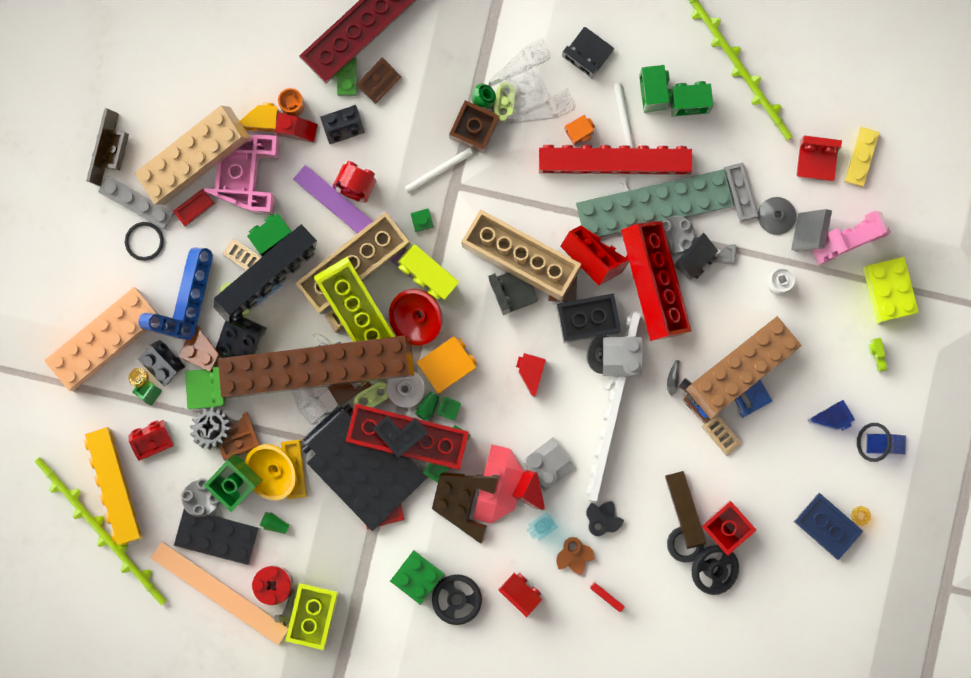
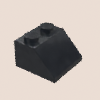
[674,233,718,281]

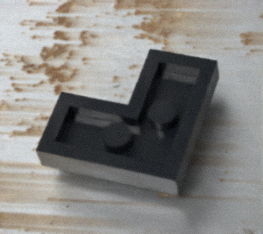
[372,415,428,458]

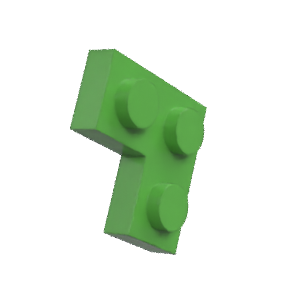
[334,57,357,96]

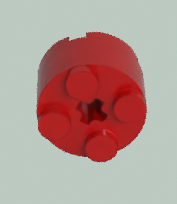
[332,161,377,203]
[252,566,293,605]

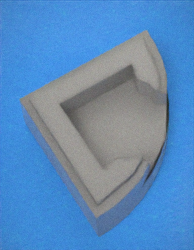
[715,244,736,264]

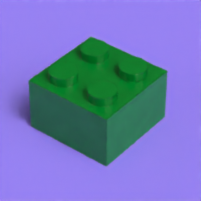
[639,65,672,113]
[670,81,713,117]
[247,214,291,257]
[203,454,262,512]
[390,550,445,605]

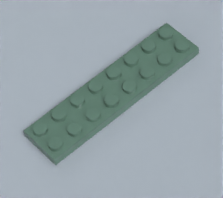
[576,169,733,237]

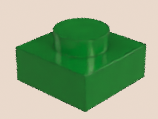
[410,208,434,233]
[436,396,461,421]

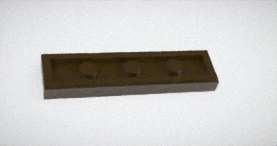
[665,471,706,549]

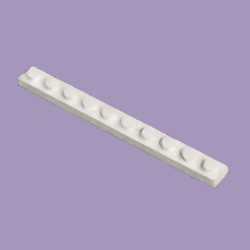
[586,312,641,502]

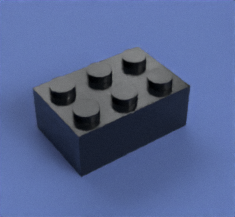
[556,293,621,344]

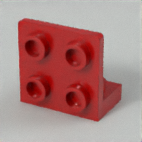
[796,135,842,181]

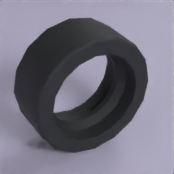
[667,527,704,563]

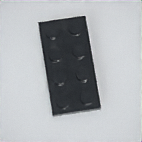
[174,509,259,565]

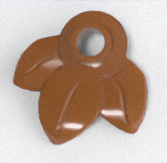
[556,537,595,575]

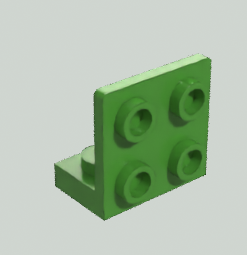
[185,367,226,409]

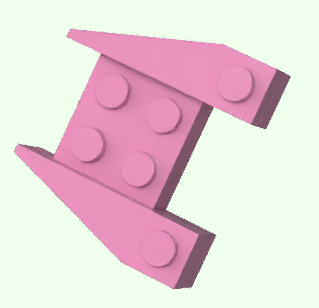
[204,135,281,215]
[812,211,891,266]

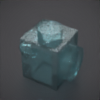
[527,511,558,540]

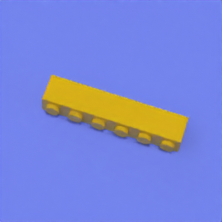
[84,427,143,546]

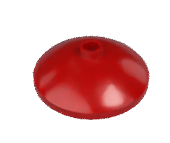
[389,289,443,346]

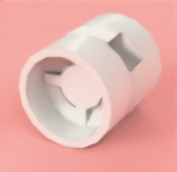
[767,267,795,295]

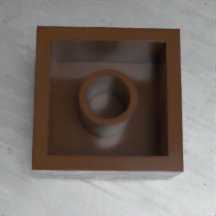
[449,100,500,154]

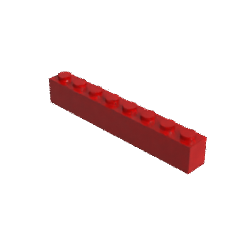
[539,145,692,175]

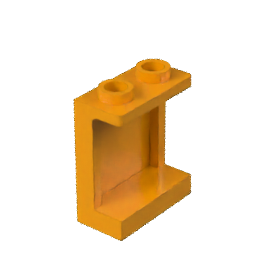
[416,336,477,395]

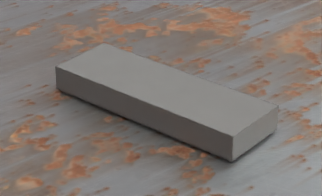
[724,162,759,222]

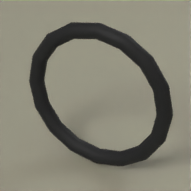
[124,222,164,261]
[857,423,892,462]

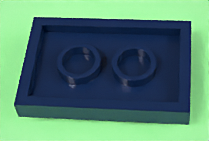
[793,493,863,560]

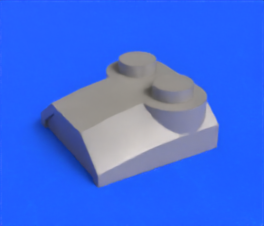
[603,336,643,376]
[522,437,576,491]

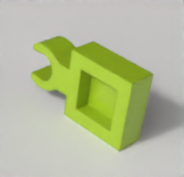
[869,338,887,372]

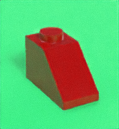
[275,113,318,143]
[516,353,546,397]

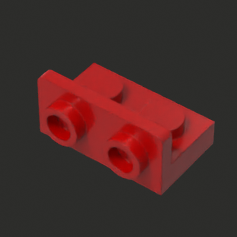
[128,420,174,461]

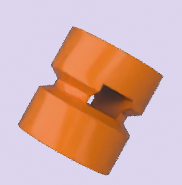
[278,88,305,116]

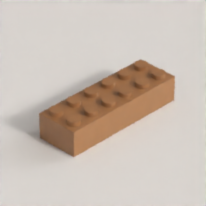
[686,316,802,419]

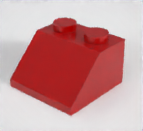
[702,500,756,556]
[498,572,542,618]

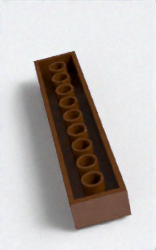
[218,336,415,398]

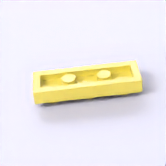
[844,127,880,187]

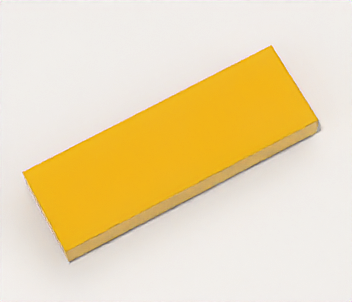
[281,440,307,499]

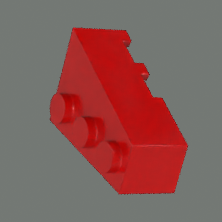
[560,225,629,286]

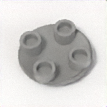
[662,216,695,254]
[181,478,220,517]

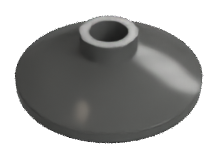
[758,197,796,235]
[586,336,609,374]

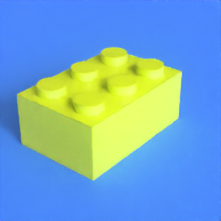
[397,244,459,300]
[863,257,919,323]
[285,583,339,650]

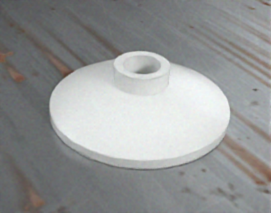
[386,371,425,408]

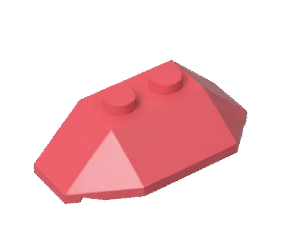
[473,444,524,524]

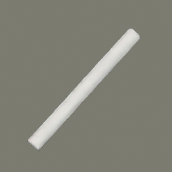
[614,83,634,148]
[405,148,473,193]

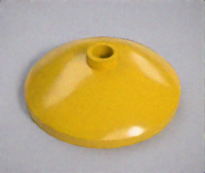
[245,444,297,500]

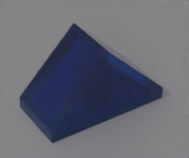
[866,434,906,455]

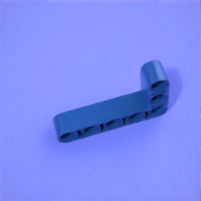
[138,247,213,340]

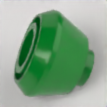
[471,83,496,108]

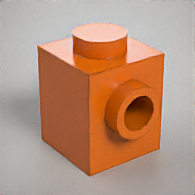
[564,115,595,145]

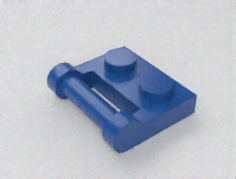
[735,380,772,418]

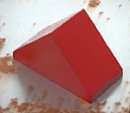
[512,470,545,510]

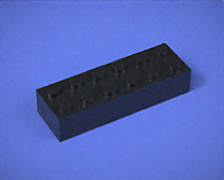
[213,224,317,324]

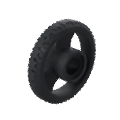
[691,545,739,595]
[432,574,482,625]

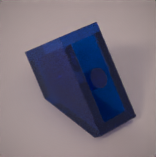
[807,400,855,431]

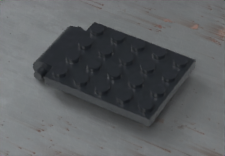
[301,404,428,531]

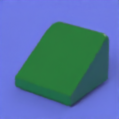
[132,377,162,406]

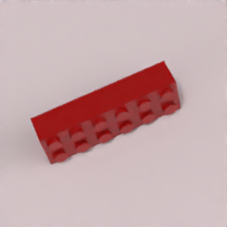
[621,221,692,341]
[345,403,469,470]

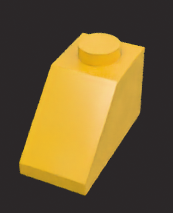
[240,102,279,132]

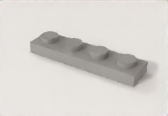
[98,175,174,230]

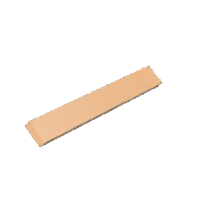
[151,542,288,645]

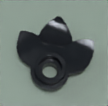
[586,501,624,536]

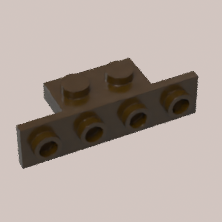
[86,108,129,187]

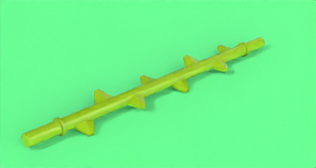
[689,0,793,141]
[34,457,167,606]

